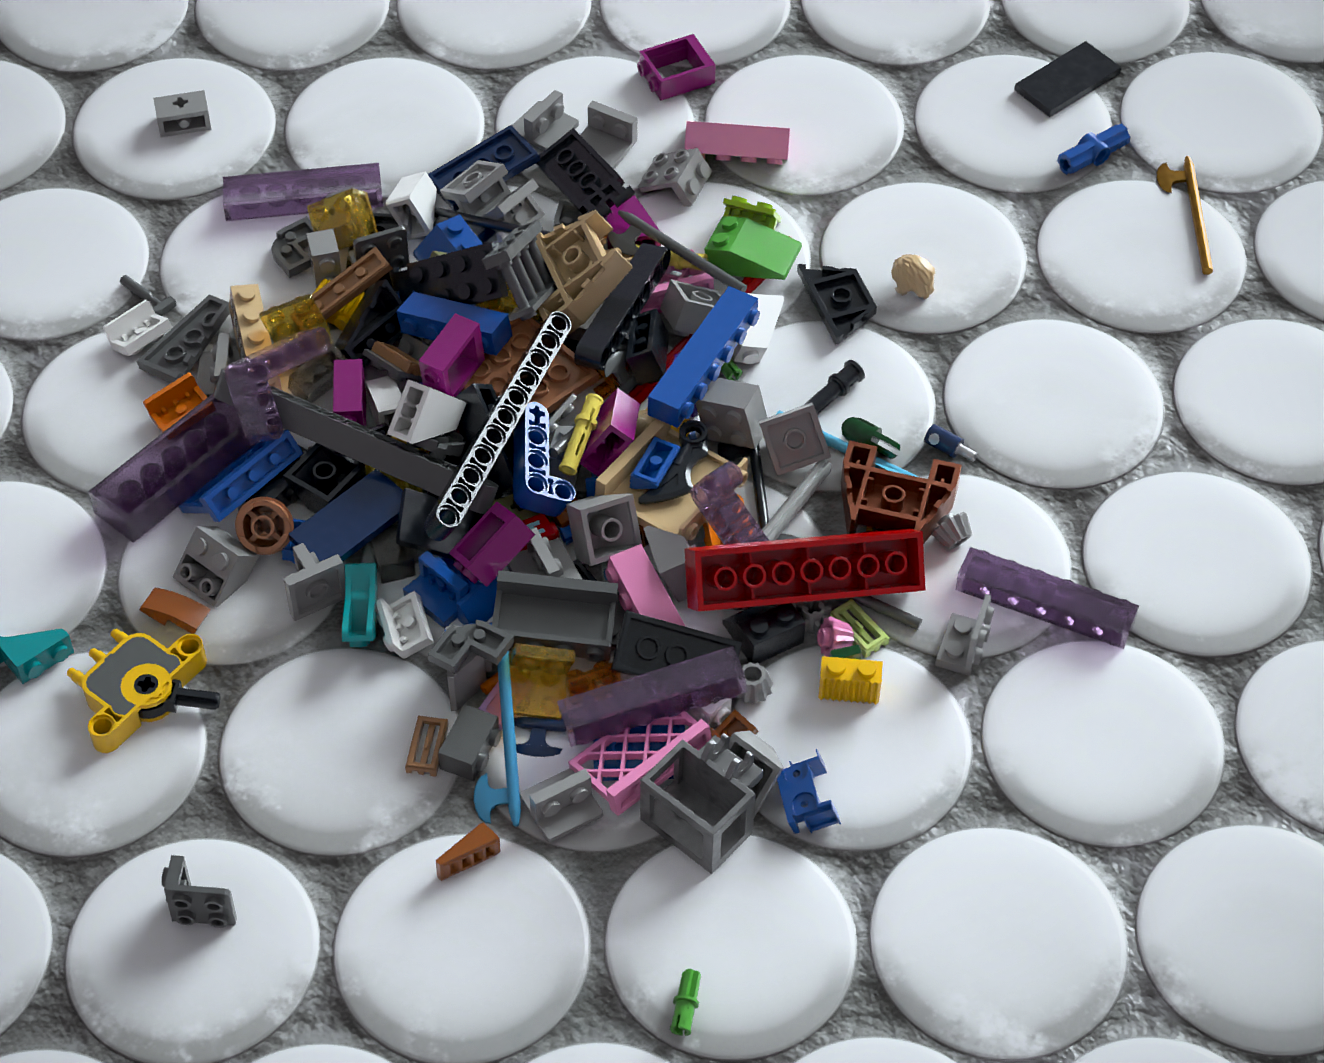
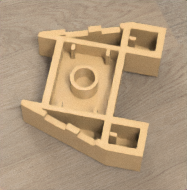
[535,210,633,336]

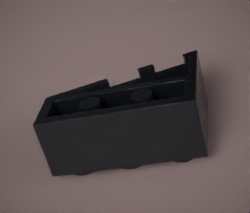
[330,279,404,369]

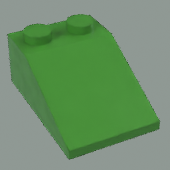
[704,216,802,280]

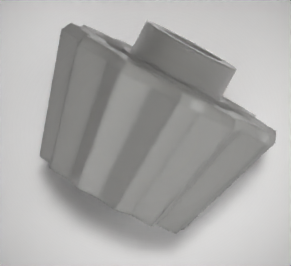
[931,512,972,549]
[731,662,773,704]

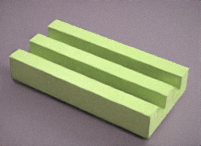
[830,599,889,658]

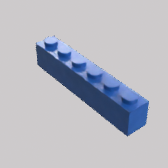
[648,286,760,428]

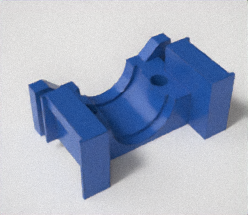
[777,749,841,834]

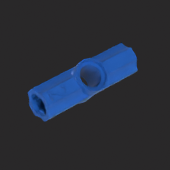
[1057,123,1131,175]

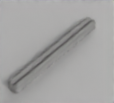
[754,460,832,542]

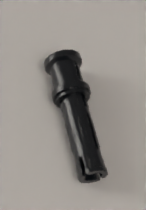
[804,360,865,415]

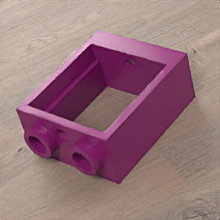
[637,34,716,101]
[419,313,485,397]
[333,359,367,427]
[449,501,535,587]

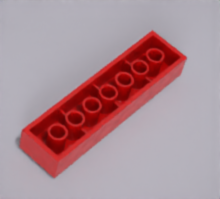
[684,529,926,612]

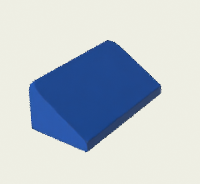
[630,436,681,489]
[456,576,498,625]

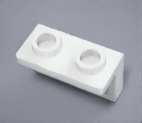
[103,300,173,356]
[376,591,434,659]

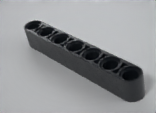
[574,243,671,371]

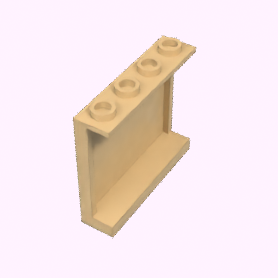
[595,419,749,541]

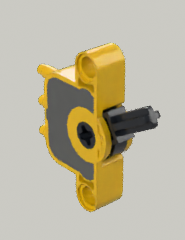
[67,629,221,753]

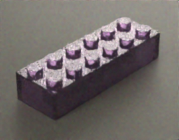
[88,393,260,543]

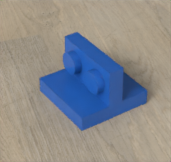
[403,551,480,629]

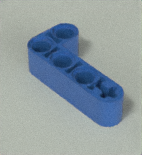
[513,402,576,517]

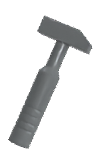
[120,275,177,316]

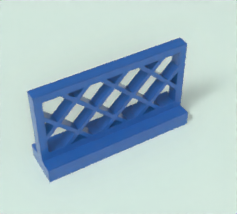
[178,430,303,522]

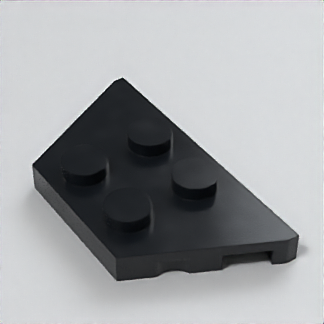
[797,264,877,345]

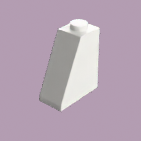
[386,171,437,240]
[732,293,784,364]
[365,376,402,435]
[387,379,466,444]

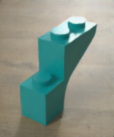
[342,563,378,647]
[0,629,74,684]

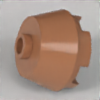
[235,497,294,555]

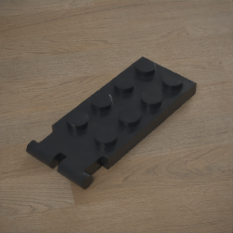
[536,128,636,218]
[389,242,508,305]

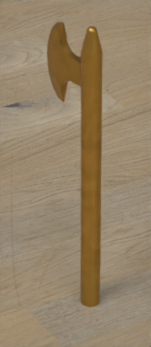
[1157,156,1213,275]

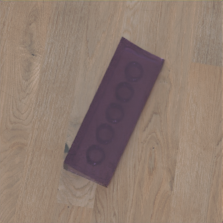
[223,163,383,221]

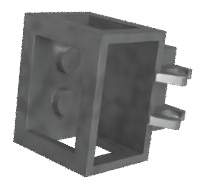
[640,733,763,874]

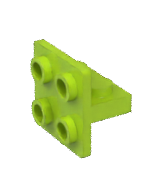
[723,196,782,230]

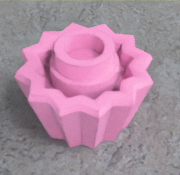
[817,616,854,657]

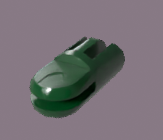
[841,417,901,459]

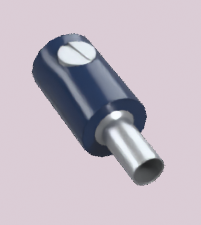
[924,424,978,462]

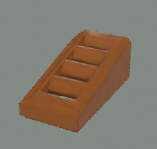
[436,822,500,881]

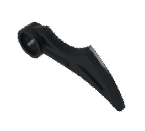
[638,420,708,504]

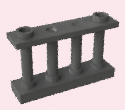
[482,219,558,321]

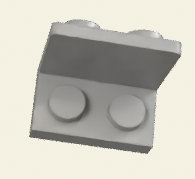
[580,100,637,169]
[935,594,995,676]

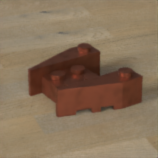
[840,440,962,544]

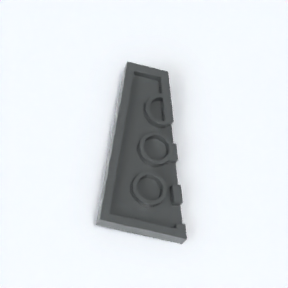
[136,294,230,383]

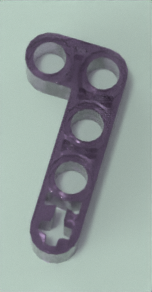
[691,461,769,545]

